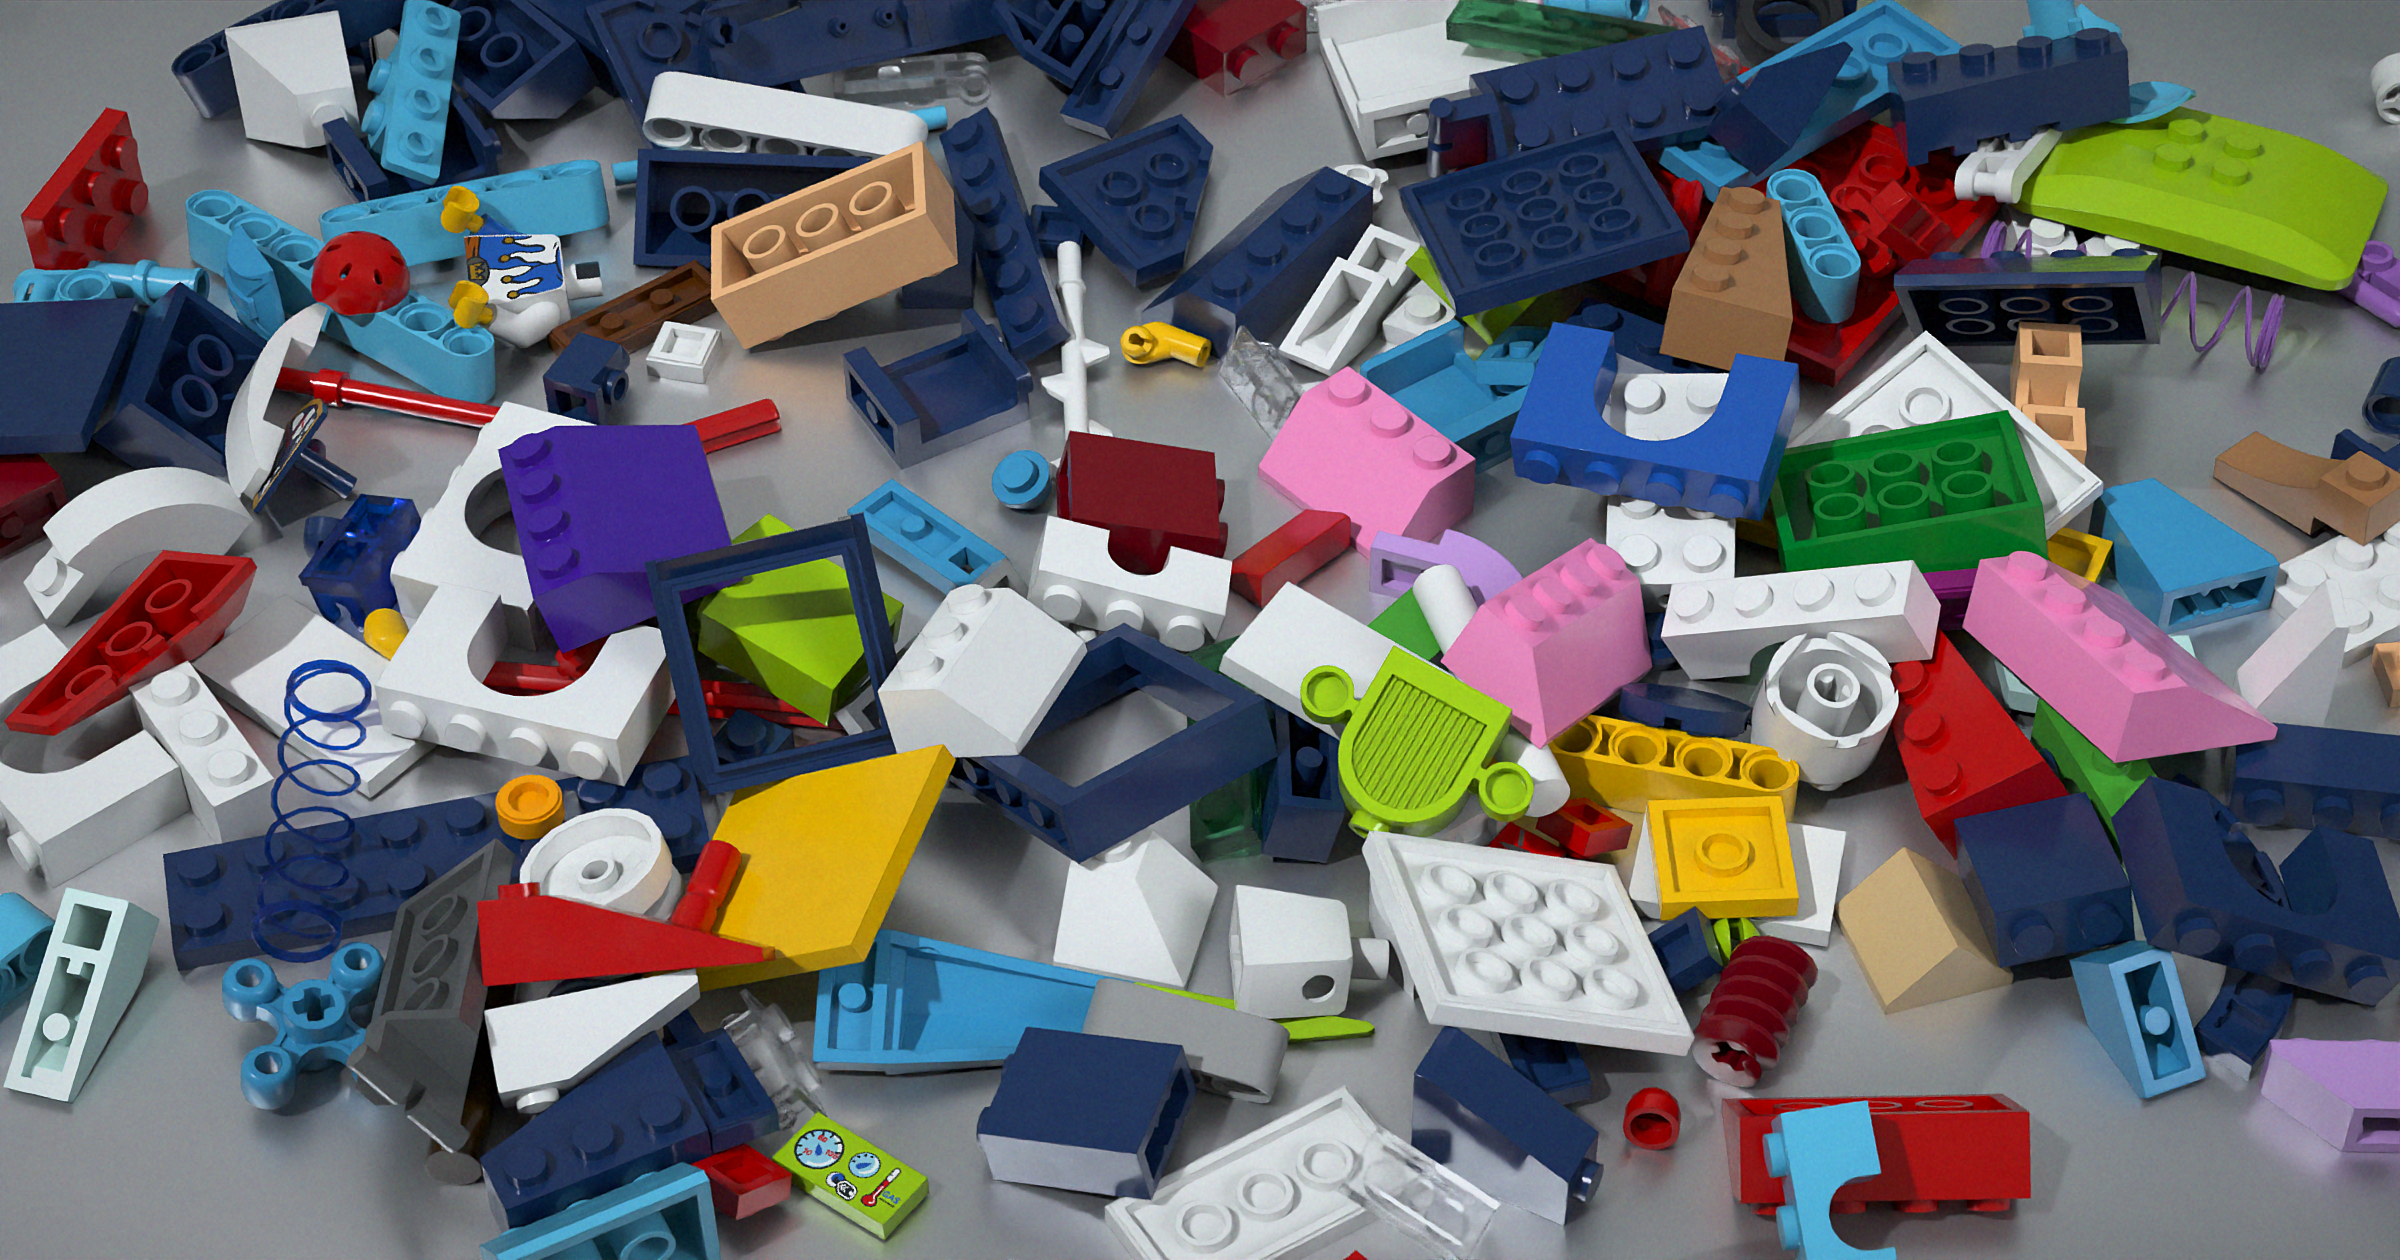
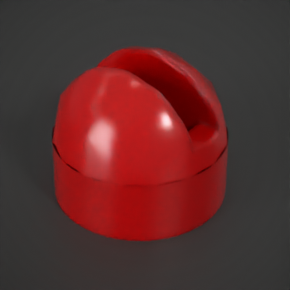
[1623,1087,1681,1150]

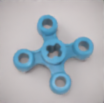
[222,942,385,1110]

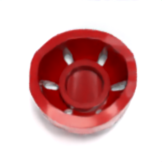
[311,231,410,316]

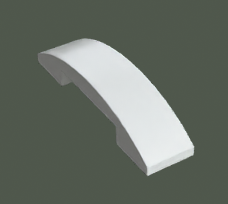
[225,303,328,508]

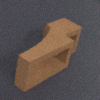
[2213,431,2400,546]

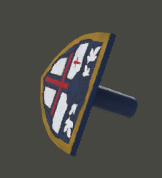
[253,398,357,514]

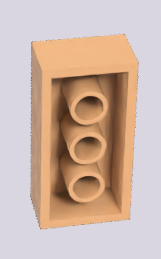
[711,141,958,350]

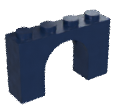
[2111,775,2400,1007]

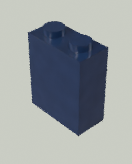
[1953,792,2135,968]
[976,1026,1197,1201]

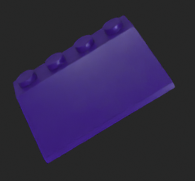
[498,425,744,654]

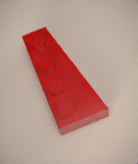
[1888,626,2070,860]

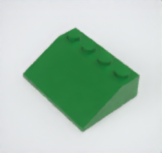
[1768,410,2049,573]

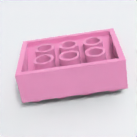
[1962,551,2278,763]

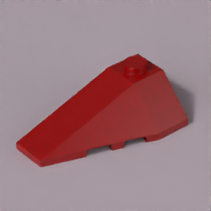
[477,882,776,986]

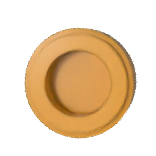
[495,775,565,840]

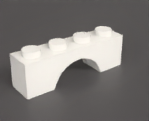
[1661,560,1941,680]

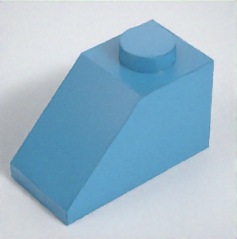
[2069,940,2207,1099]

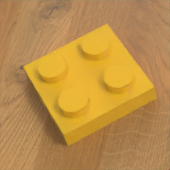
[1646,796,1799,920]

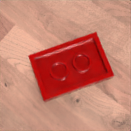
[21,107,148,270]

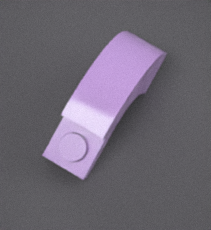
[1369,528,1523,608]

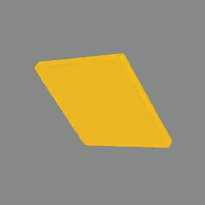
[642,744,956,992]

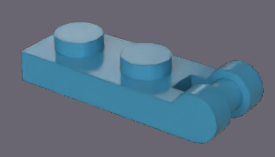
[847,478,1012,596]

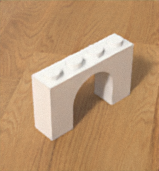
[390,401,595,652]
[374,582,676,786]
[0,623,191,889]

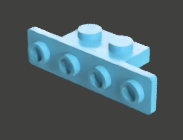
[361,0,461,185]

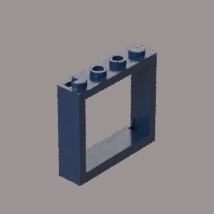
[948,623,1278,864]

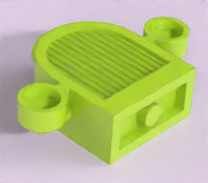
[1300,645,1534,839]

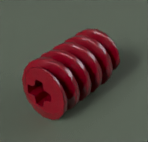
[1690,936,1818,1087]

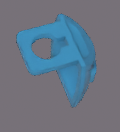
[223,225,290,342]

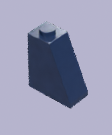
[1410,1025,1604,1226]

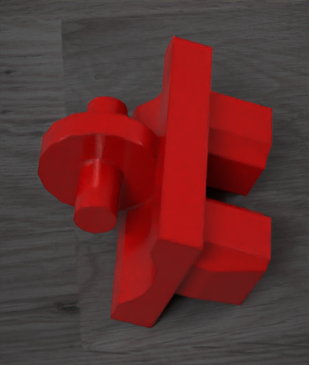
[1844,178,1951,280]

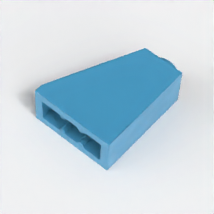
[2088,478,2280,634]

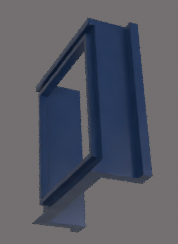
[644,512,898,796]

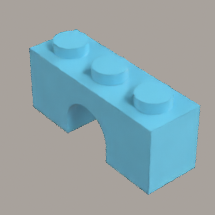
[1763,1100,1897,1260]

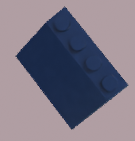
[1894,248,2162,347]

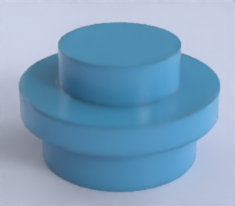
[992,450,1052,510]

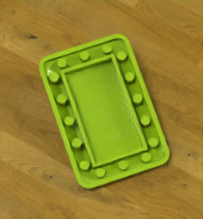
[2009,106,2388,291]

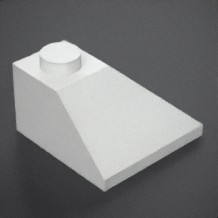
[225,10,362,148]
[1053,828,1219,991]

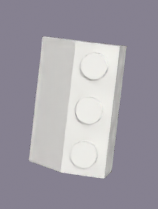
[877,584,1087,757]

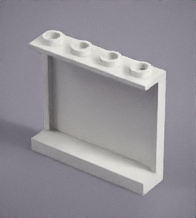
[1315,0,1574,161]

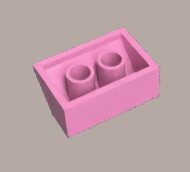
[1258,366,1476,560]

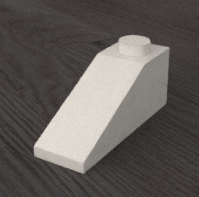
[2232,579,2350,728]
[484,968,700,1113]

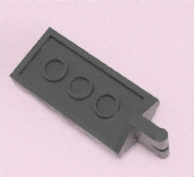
[346,838,515,1154]

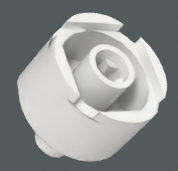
[1750,631,1899,791]

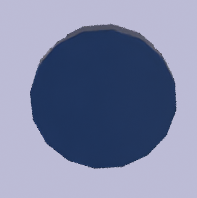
[1619,683,1751,737]

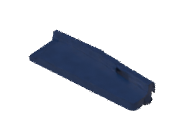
[697,0,1006,87]

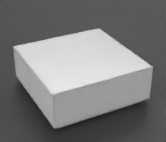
[646,321,723,384]

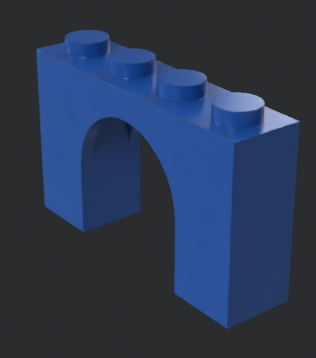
[1510,322,1800,521]

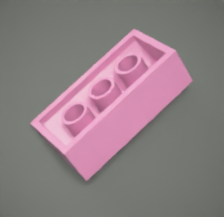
[1440,538,1652,749]

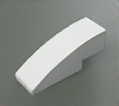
[1279,224,1421,376]

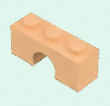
[2010,321,2087,465]

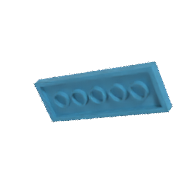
[1644,0,1963,203]

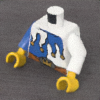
[440,186,603,351]

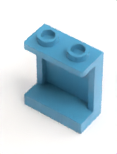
[1360,319,1529,476]

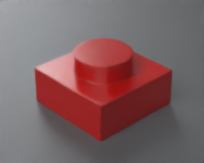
[1535,797,1633,859]
[691,1143,792,1220]

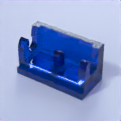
[298,494,422,633]

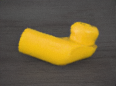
[1120,321,1212,367]
[363,608,409,661]

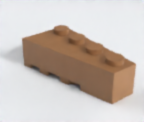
[1660,186,1793,371]

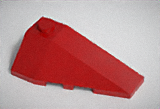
[4,550,257,736]

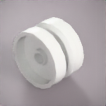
[520,808,686,981]

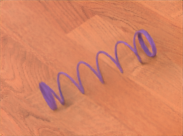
[1979,220,2286,369]

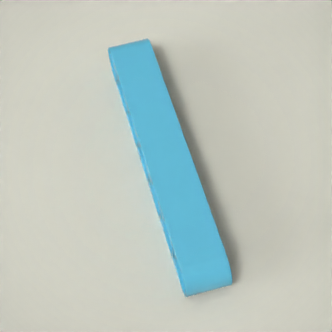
[185,189,496,403]

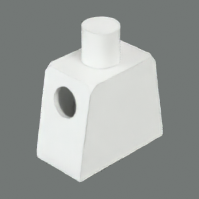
[1228,885,1389,1019]

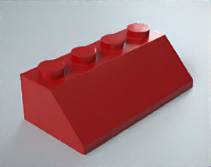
[1722,1094,2031,1215]

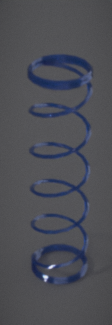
[251,659,372,963]

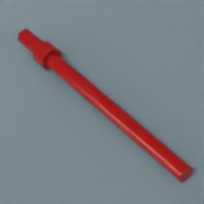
[274,366,501,428]

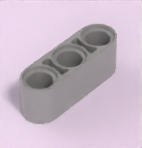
[1081,978,1290,1103]

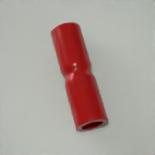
[670,840,742,931]

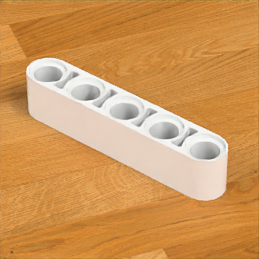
[642,72,928,160]

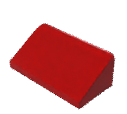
[1229,509,1351,609]

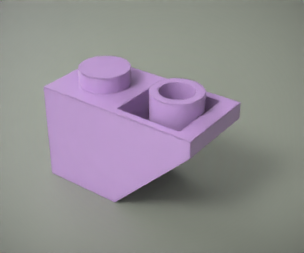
[2258,1038,2400,1153]

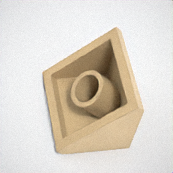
[1833,846,2014,1015]

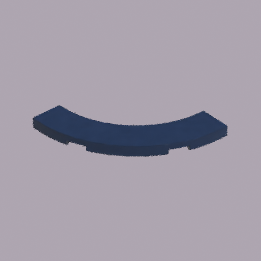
[2170,772,2295,1081]

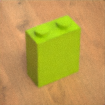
[696,529,904,726]

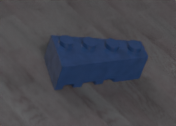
[1886,28,2131,167]

